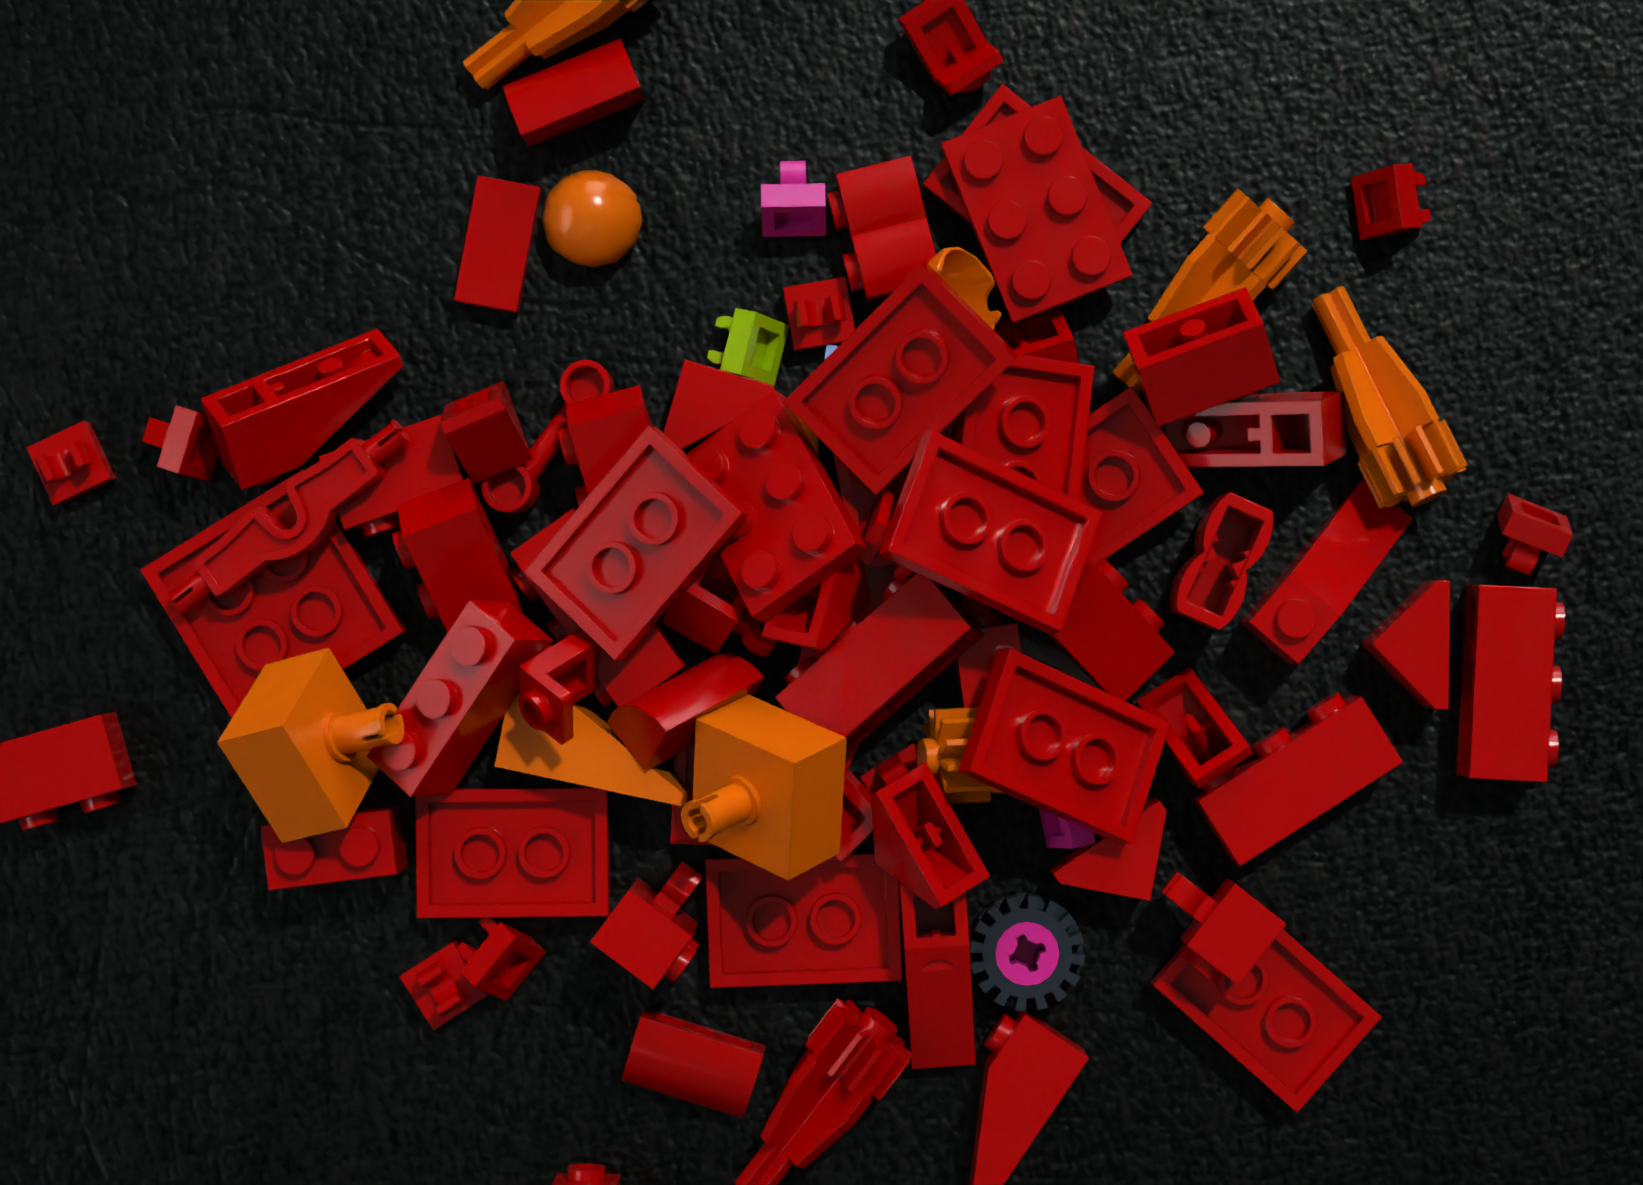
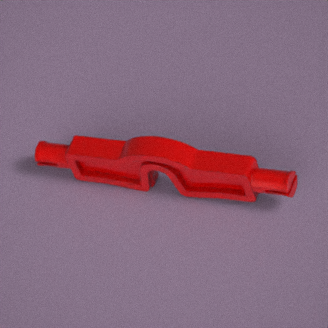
[168,419,411,614]

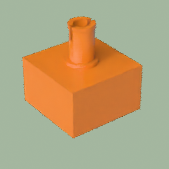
[217,648,404,843]
[681,694,847,881]

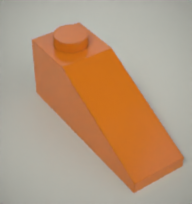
[494,692,693,806]

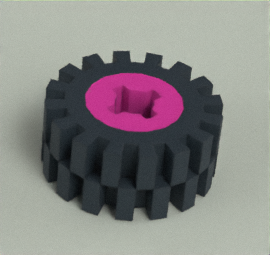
[969,891,1085,1012]

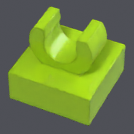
[707,308,789,387]

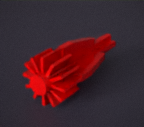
[735,998,913,1185]

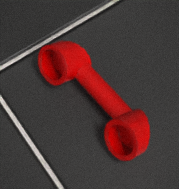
[481,360,614,514]

